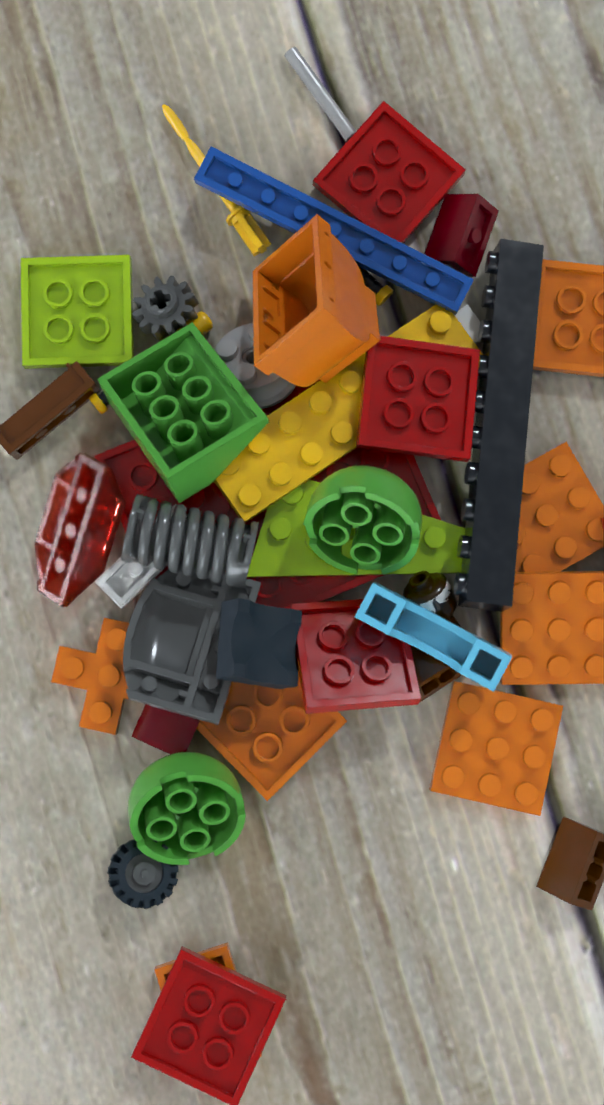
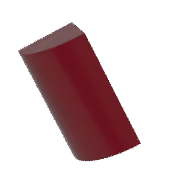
[132,704,200,754]

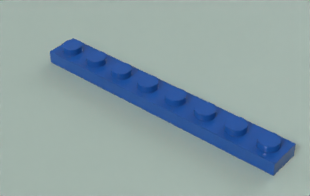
[194,146,474,315]

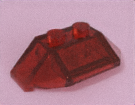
[35,453,126,607]

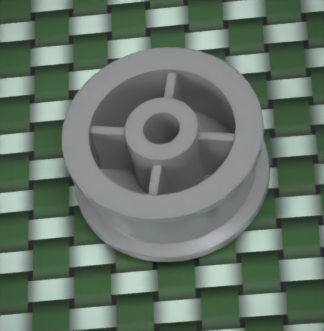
[215,323,296,409]

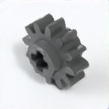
[132,275,199,341]

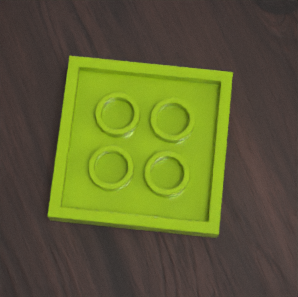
[21,255,134,369]

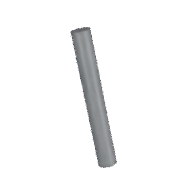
[285,47,356,142]

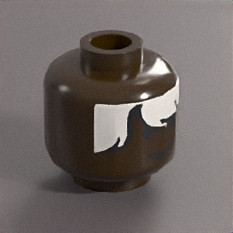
[403,571,458,621]

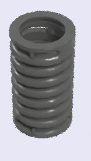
[121,494,259,589]

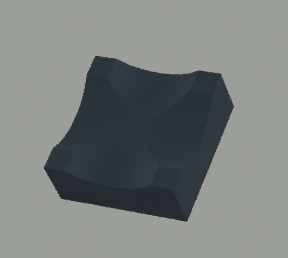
[216,598,302,689]

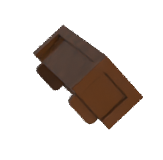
[0,361,101,460]

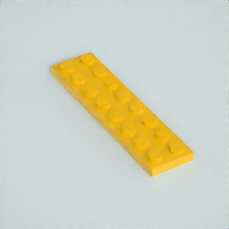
[214,304,483,523]

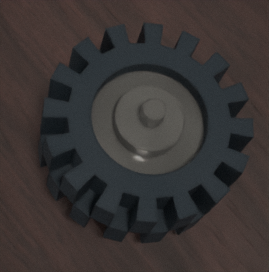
[107,839,179,909]

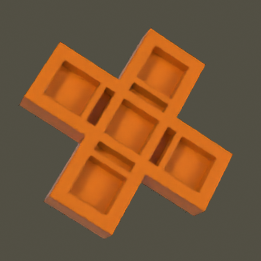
[51,617,129,735]

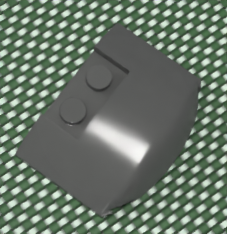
[123,567,261,725]

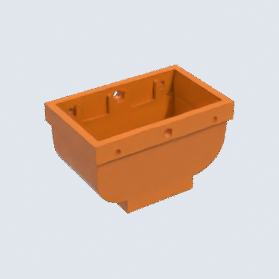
[253,214,380,387]

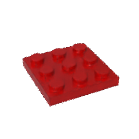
[313,101,466,244]
[356,336,480,462]
[290,599,421,714]
[131,946,286,1105]

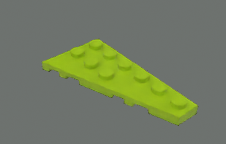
[247,480,465,578]

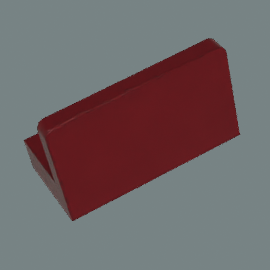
[424,193,499,277]

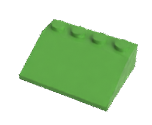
[97,322,269,503]

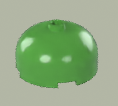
[304,466,422,574]
[128,752,246,865]

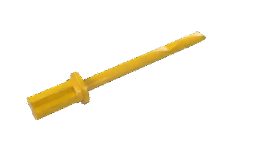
[162,104,271,256]

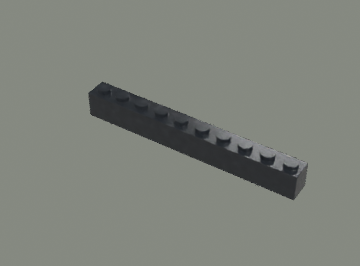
[454,239,544,612]

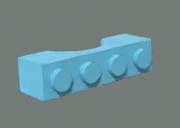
[355,582,512,692]

